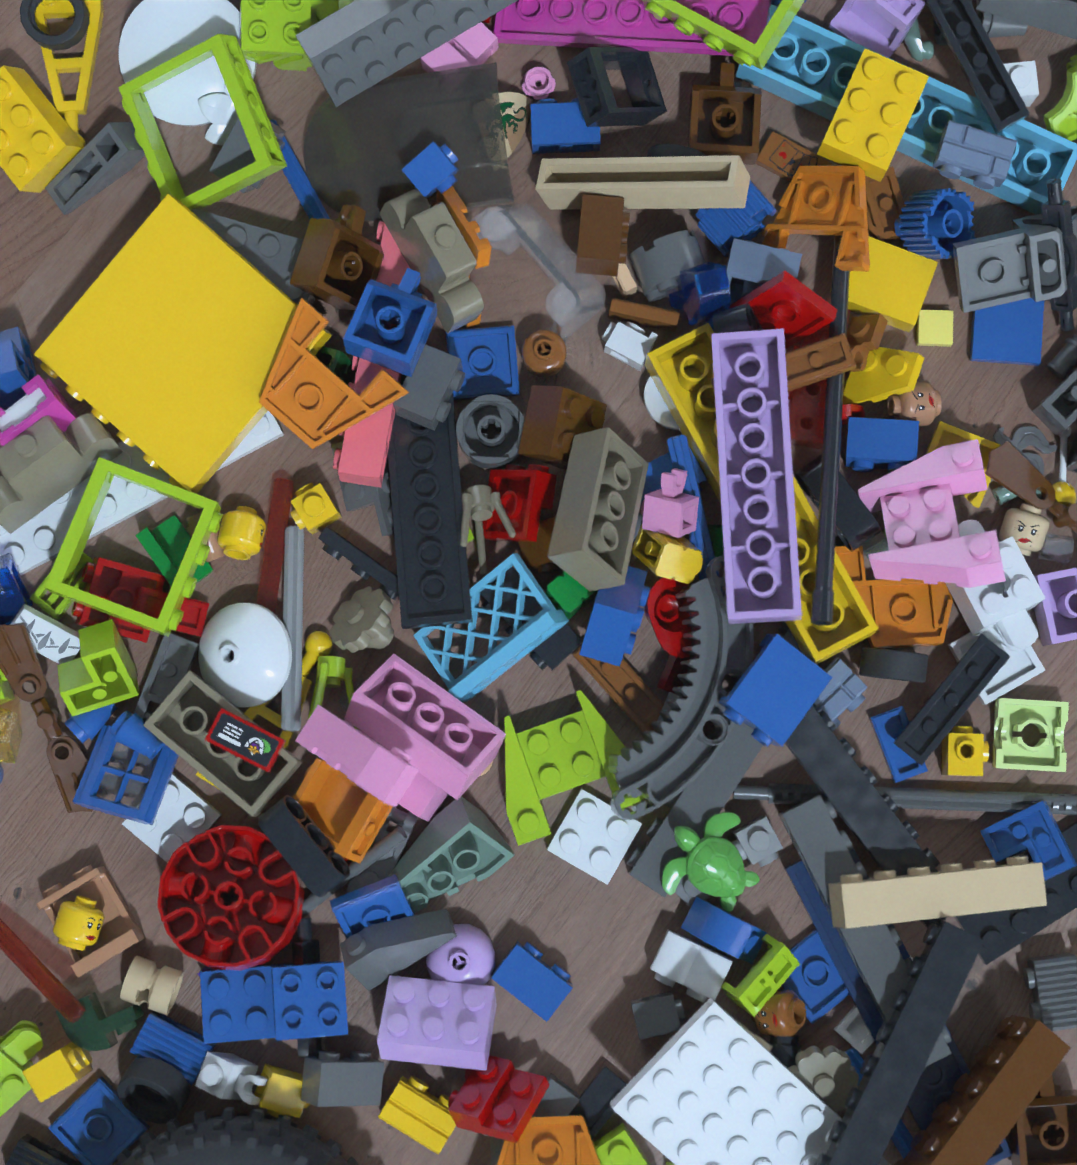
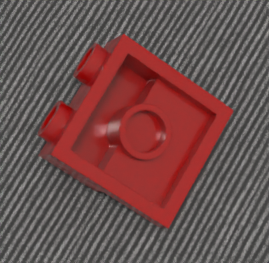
[483,464,557,542]
[71,557,165,643]
[448,1055,549,1143]

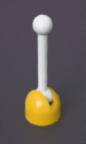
[1052,427,1076,506]

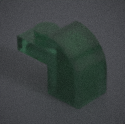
[55,992,144,1051]

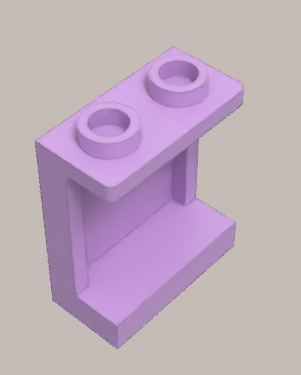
[829,0,926,58]

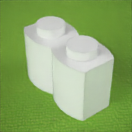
[650,929,733,1003]

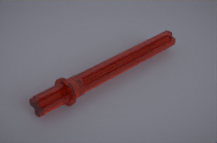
[256,478,294,614]
[0,918,86,1023]

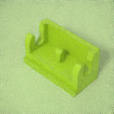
[720,934,800,1017]

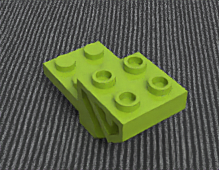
[240,0,339,71]

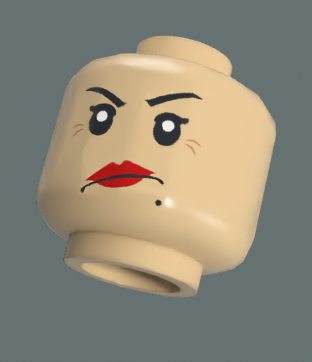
[999,503,1049,556]

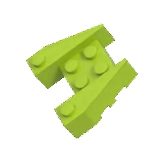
[505,690,643,846]

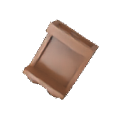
[36,864,145,978]

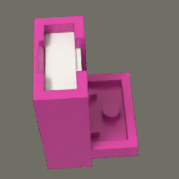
[0,374,79,446]

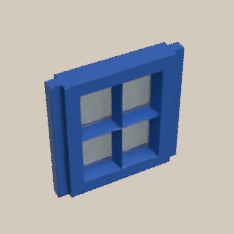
[73,725,179,825]

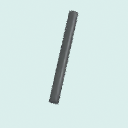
[302,826,407,918]

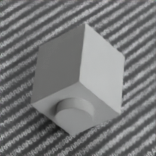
[731,816,783,867]

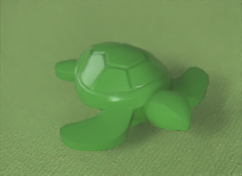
[661,812,760,912]

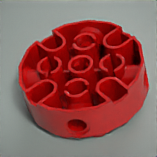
[157,825,304,971]

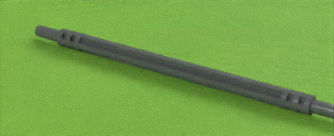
[733,783,1077,815]

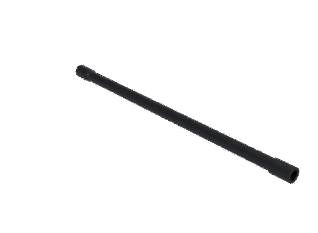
[811,235,850,626]

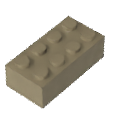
[547,427,649,591]
[143,670,303,817]

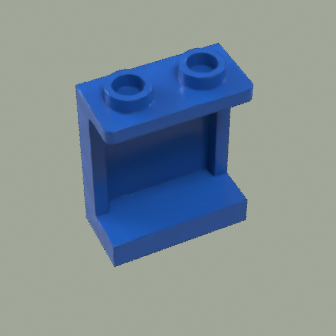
[718,634,832,747]

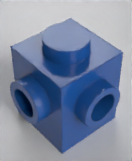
[401,141,460,198]

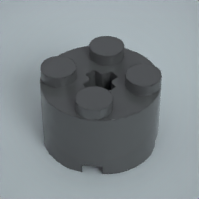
[629,230,709,302]
[456,394,525,469]

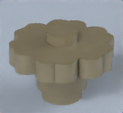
[329,586,394,653]
[788,1045,859,1113]

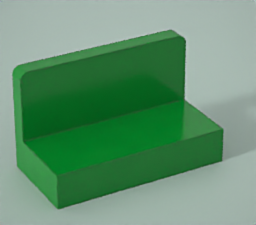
[135,516,213,586]

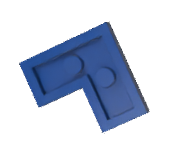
[980,801,1077,880]

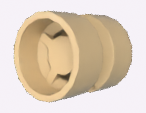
[120,955,184,1015]

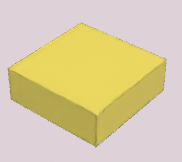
[916,310,953,347]

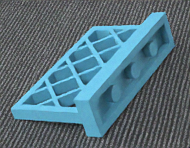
[413,553,569,702]

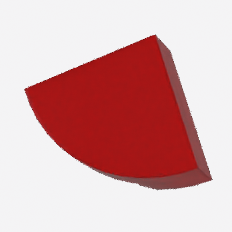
[841,404,865,426]

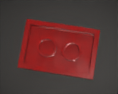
[723,271,837,349]

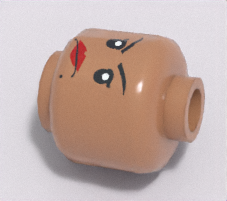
[887,382,941,426]

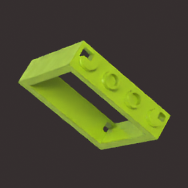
[642,0,805,70]
[118,33,287,211]
[44,457,223,637]

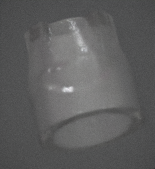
[1039,532,1074,565]

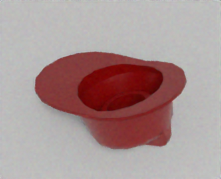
[644,577,691,658]

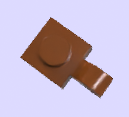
[846,313,888,372]

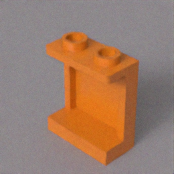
[292,757,393,864]

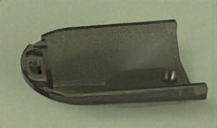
[303,62,515,222]

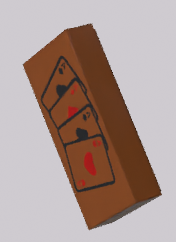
[755,131,832,182]

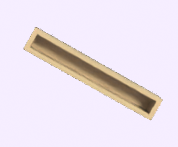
[536,155,750,210]
[828,856,1047,929]

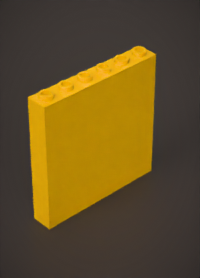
[34,194,332,493]

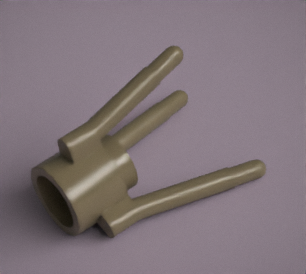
[460,485,516,576]

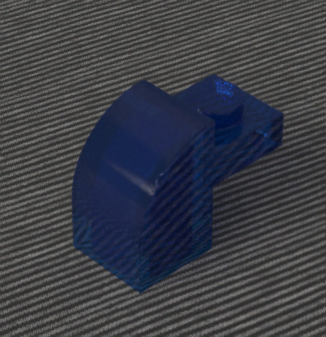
[669,262,731,325]

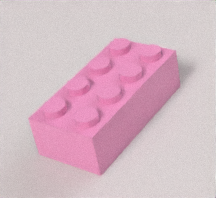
[344,654,506,800]

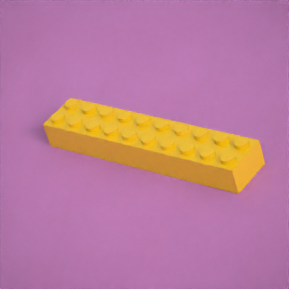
[645,323,879,664]

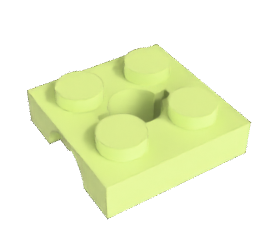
[992,698,1069,772]

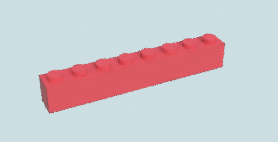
[333,221,418,488]

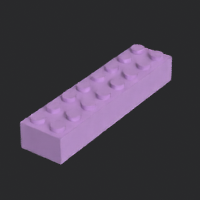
[711,329,802,624]

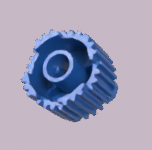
[695,180,777,257]
[894,188,976,259]

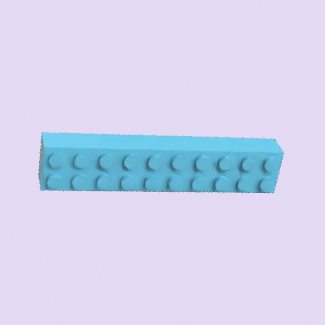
[735,4,1077,214]

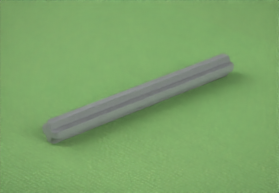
[281,526,304,732]

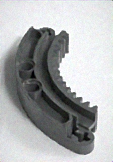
[608,555,754,820]

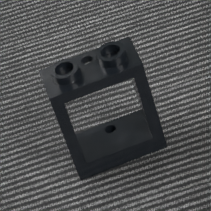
[567,47,667,127]

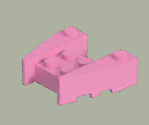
[858,439,1006,588]
[295,705,448,822]

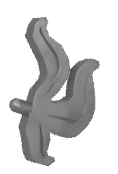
[993,426,1058,475]

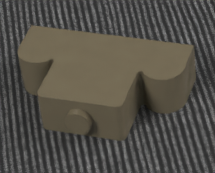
[379,188,484,334]
[0,413,123,534]

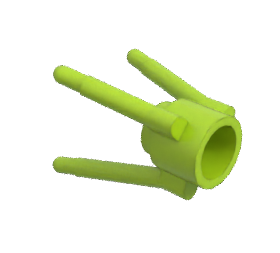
[308,656,360,730]

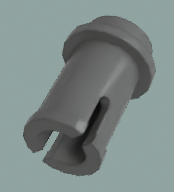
[1046,334,1077,380]

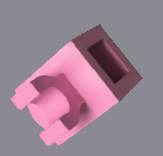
[641,468,699,538]

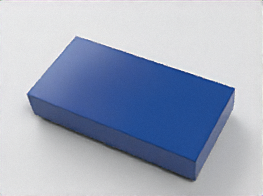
[869,706,928,783]

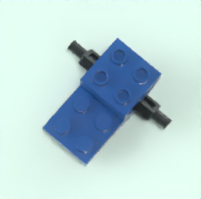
[200,918,348,1058]

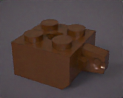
[687,63,762,165]
[289,204,384,311]
[1009,1074,1077,1165]

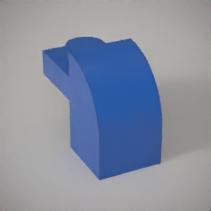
[681,896,768,964]

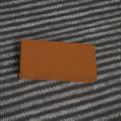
[608,298,680,332]

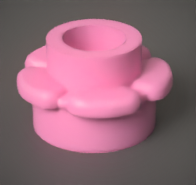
[522,67,555,100]

